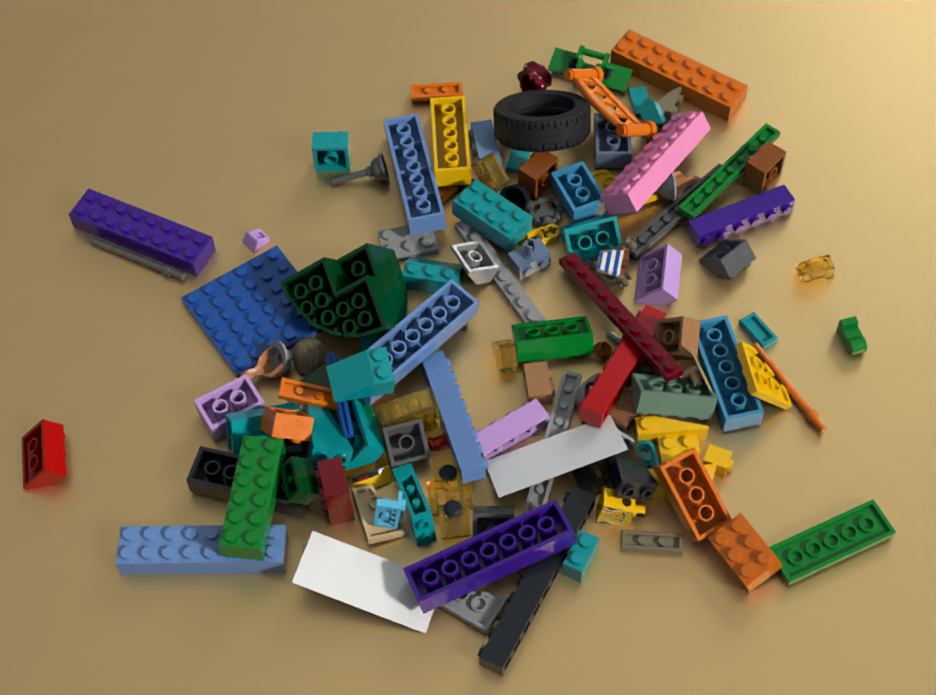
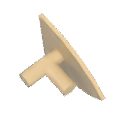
[680,346,712,392]

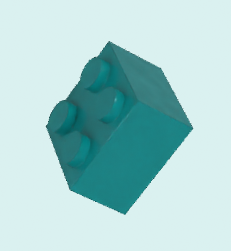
[312,131,351,171]

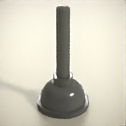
[330,153,390,185]

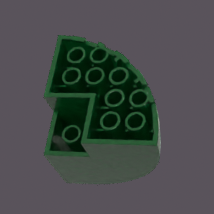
[280,243,407,337]

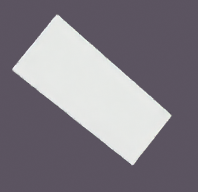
[487,415,628,497]
[292,531,434,633]

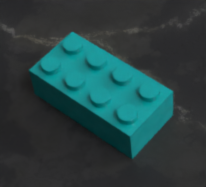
[452,179,533,252]

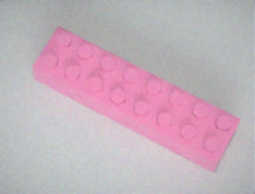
[600,111,710,214]

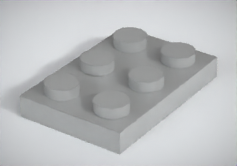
[378,225,439,262]

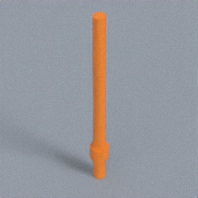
[753,343,827,433]

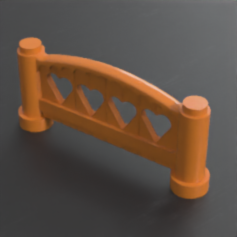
[563,66,657,139]

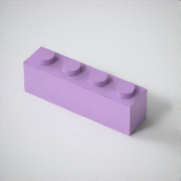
[476,399,550,460]

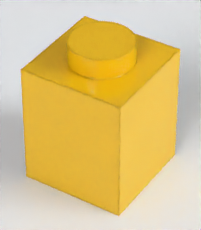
[703,444,734,478]

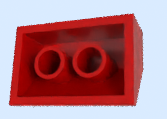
[22,419,67,490]

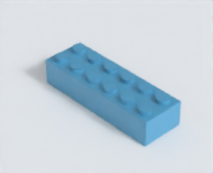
[697,315,764,432]

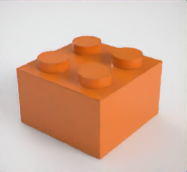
[260,406,314,444]

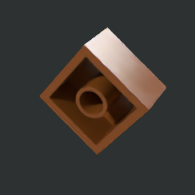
[743,141,786,194]
[518,152,558,201]

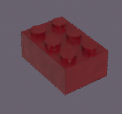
[315,456,355,526]

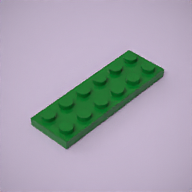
[769,499,896,586]

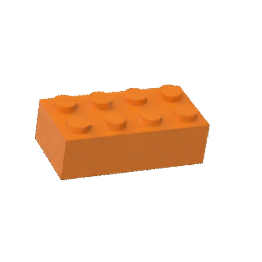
[653,448,732,541]

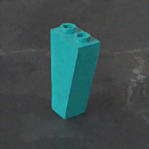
[305,405,353,467]
[392,463,437,546]

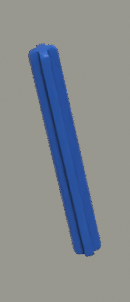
[326,352,354,439]

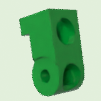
[836,316,867,355]

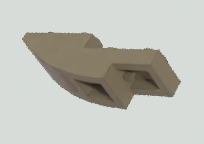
[646,87,684,144]

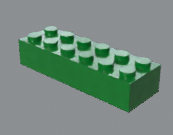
[219,435,286,561]

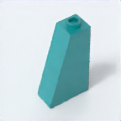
[225,402,302,455]

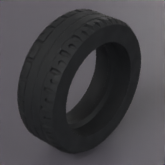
[493,90,591,152]

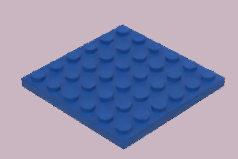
[181,245,323,378]

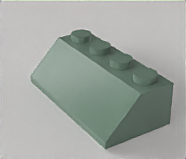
[631,373,718,420]

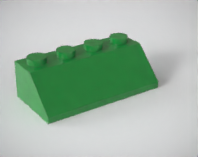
[511,316,594,363]

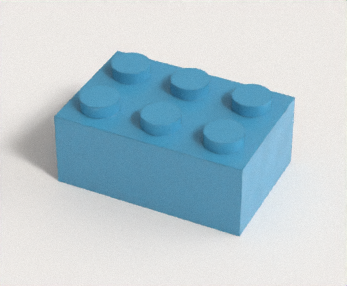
[550,161,606,223]

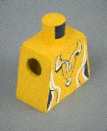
[595,487,645,525]

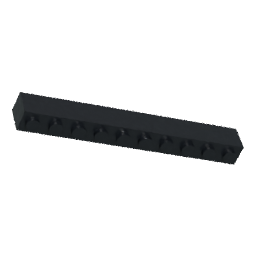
[478,486,596,677]

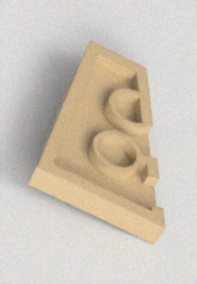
[351,484,408,545]

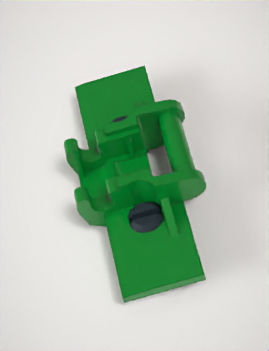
[548,45,633,93]

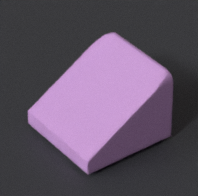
[243,229,271,252]

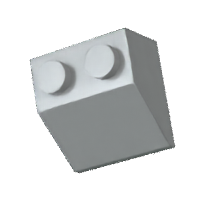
[450,240,499,285]

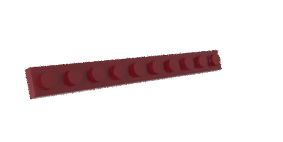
[559,252,684,382]

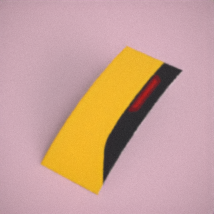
[351,465,394,488]

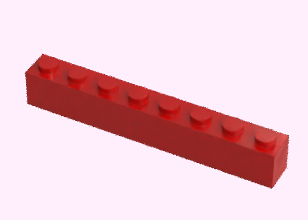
[577,305,667,428]

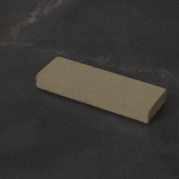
[620,530,683,556]

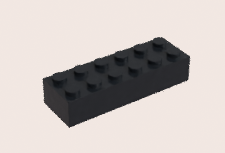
[186,446,316,519]

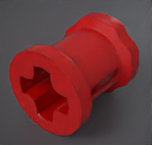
[427,432,450,455]

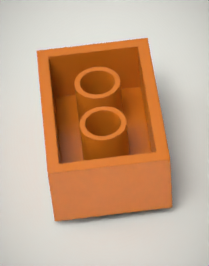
[708,513,783,592]

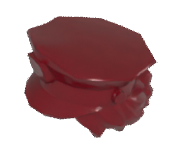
[517,61,552,92]

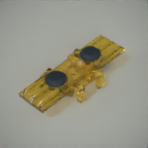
[426,450,474,540]

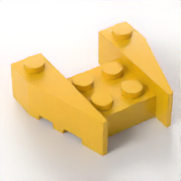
[634,416,716,499]

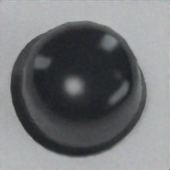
[500,184,531,211]

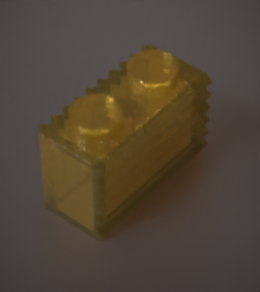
[471,151,511,192]

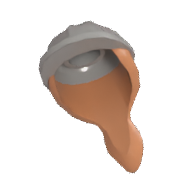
[657,171,701,202]
[240,340,292,380]

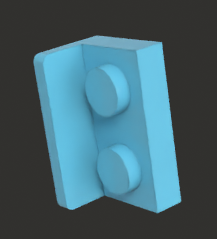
[373,491,406,529]

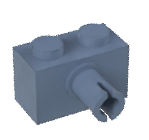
[508,237,551,279]

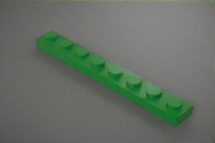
[678,123,780,220]

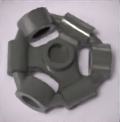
[526,197,563,227]

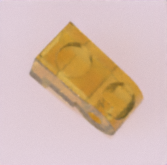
[796,255,834,283]

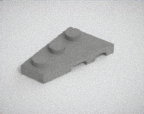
[440,591,508,634]

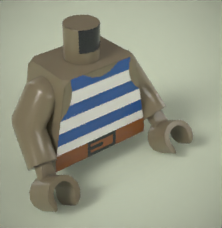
[586,235,637,290]

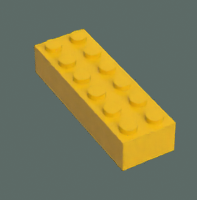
[430,96,472,187]

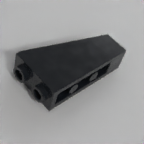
[605,439,658,500]

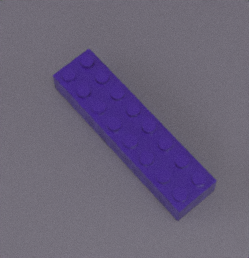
[69,188,216,277]
[403,499,576,614]

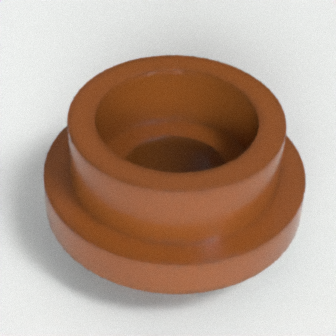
[594,341,612,360]

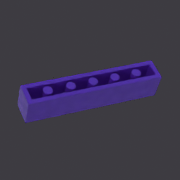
[687,184,795,248]

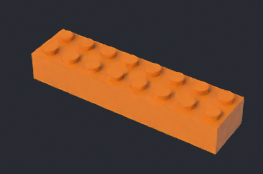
[610,30,748,121]

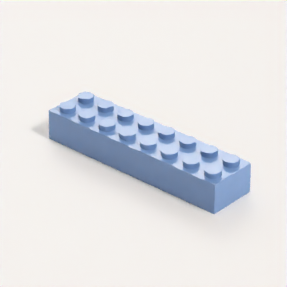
[383,113,447,236]
[361,279,480,407]
[116,525,288,575]

